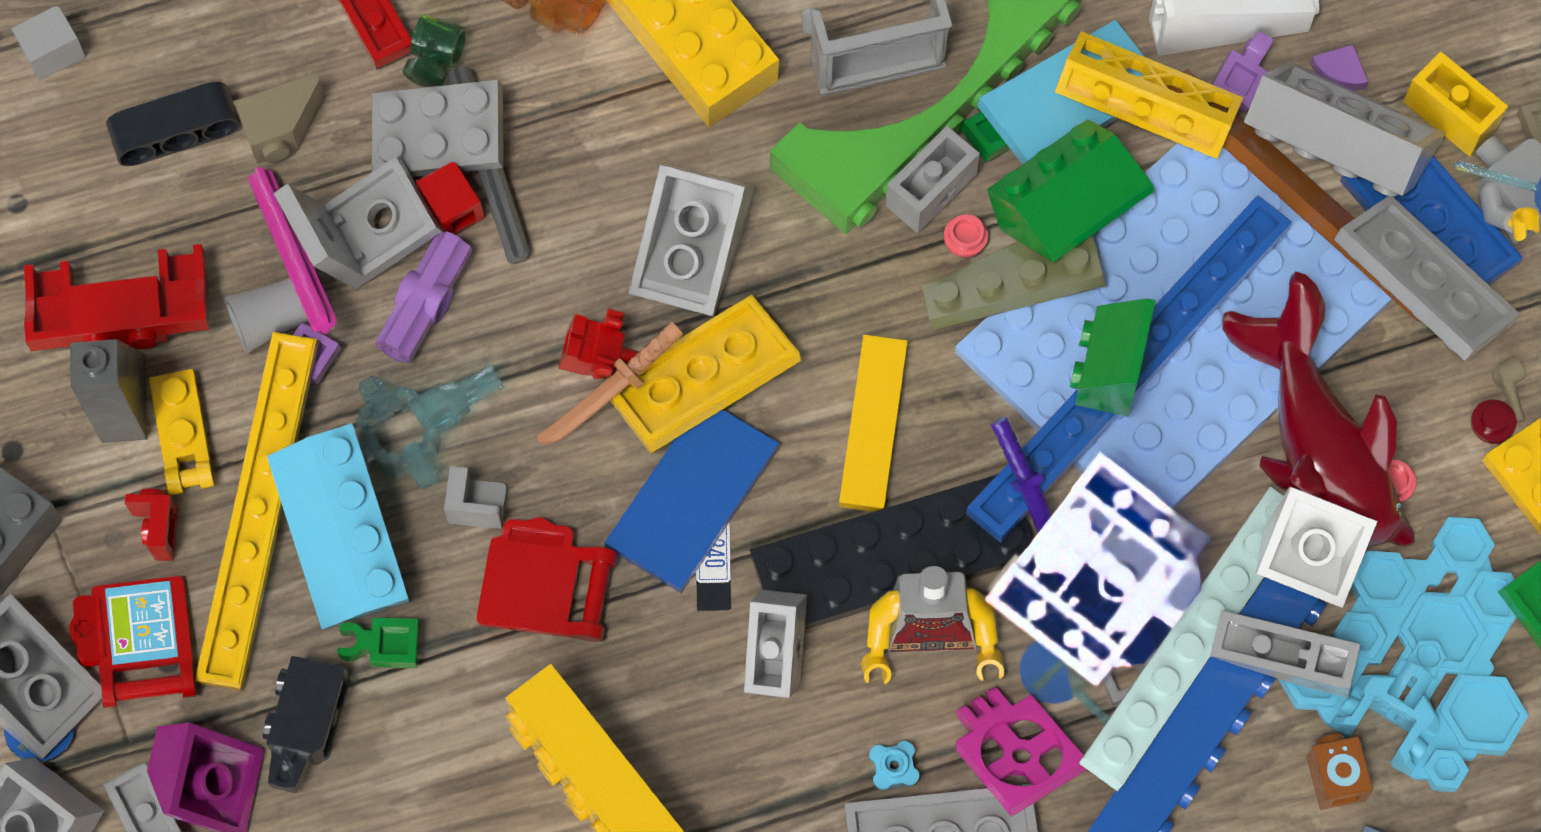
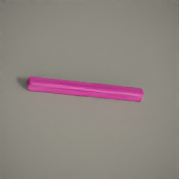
[248,167,337,334]

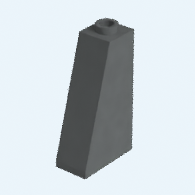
[70,339,147,443]

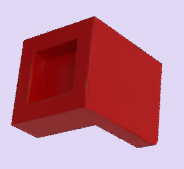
[416,162,485,235]

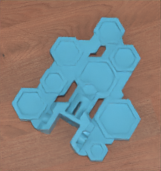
[1278,517,1529,792]

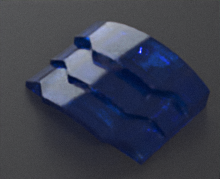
[985,453,1212,686]

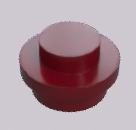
[1470,399,1517,444]

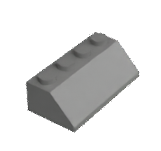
[1244,61,1445,197]

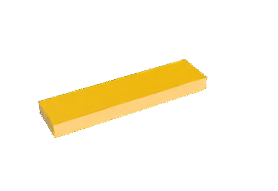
[839,335,908,512]

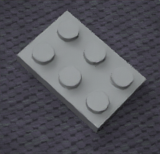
[372,80,503,177]

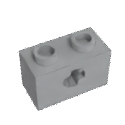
[885,126,980,233]
[744,590,807,698]

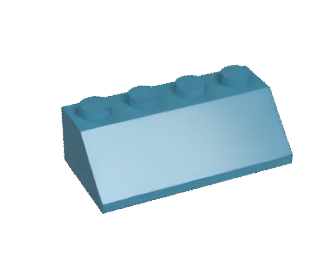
[267,423,410,631]

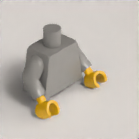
[1476,135,1541,245]

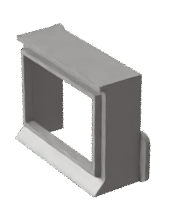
[801,0,953,96]

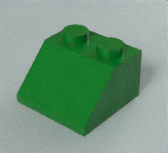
[1070,298,1156,417]

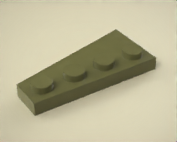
[922,235,1106,331]

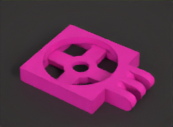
[956,687,1087,817]

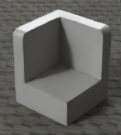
[11,6,85,81]
[444,466,507,529]

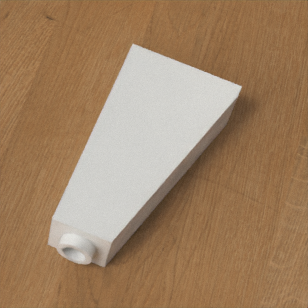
[1149,0,1319,56]

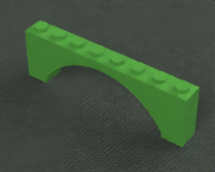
[770,0,1082,235]

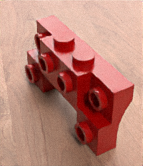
[24,244,210,351]

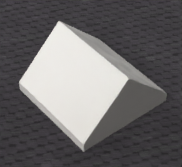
[1255,487,1377,608]

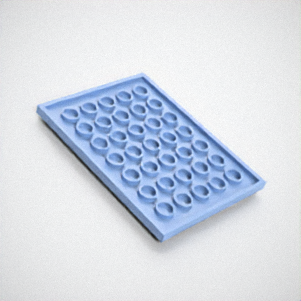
[954,143,1393,535]

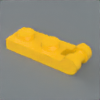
[149,369,215,496]

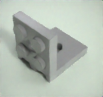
[273,156,443,290]

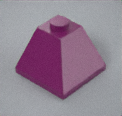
[147,722,264,832]

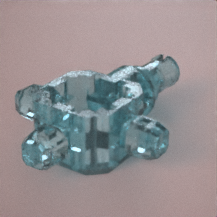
[356,363,503,489]

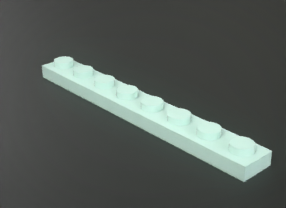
[1079,487,1284,791]

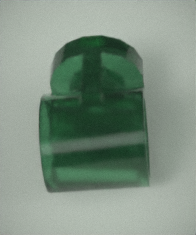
[402,14,466,88]

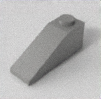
[1210,610,1360,698]

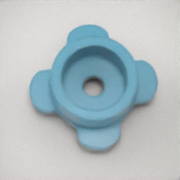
[869,741,919,790]

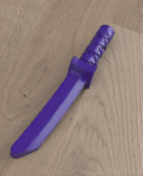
[990,417,1070,590]

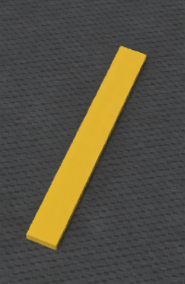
[195,332,319,691]

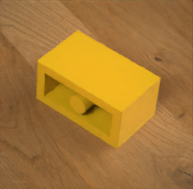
[1403,51,1508,157]

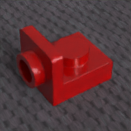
[124,488,179,561]

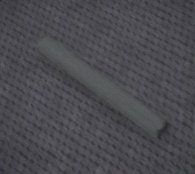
[448,66,530,264]

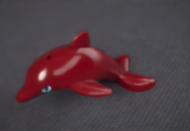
[1222,271,1415,547]

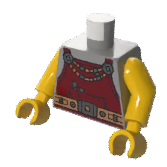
[861,566,1004,684]

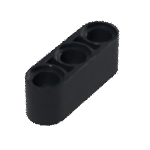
[106,82,240,166]

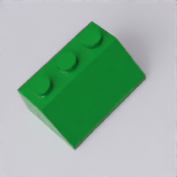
[987,119,1155,263]

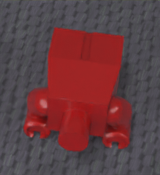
[558,308,638,379]

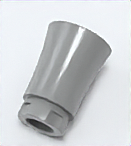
[224,278,309,354]

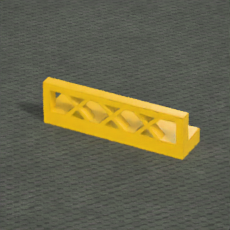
[1055,31,1244,159]

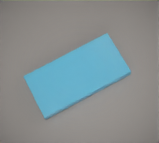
[977,20,1145,164]

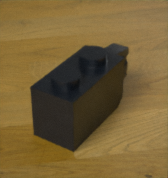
[262,656,351,793]

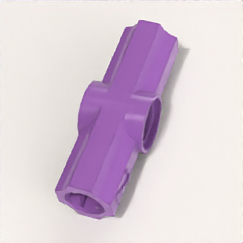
[375,231,472,363]

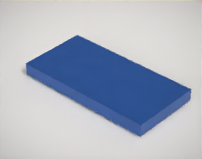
[1340,155,1523,286]
[604,410,779,594]

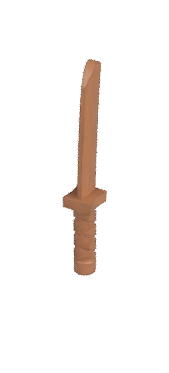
[537,321,683,445]

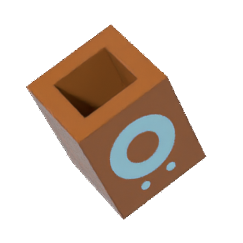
[1306,733,1373,810]

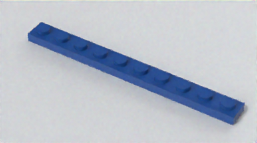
[966,195,1292,543]

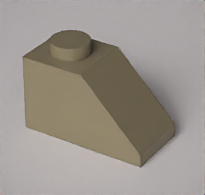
[234,72,325,164]

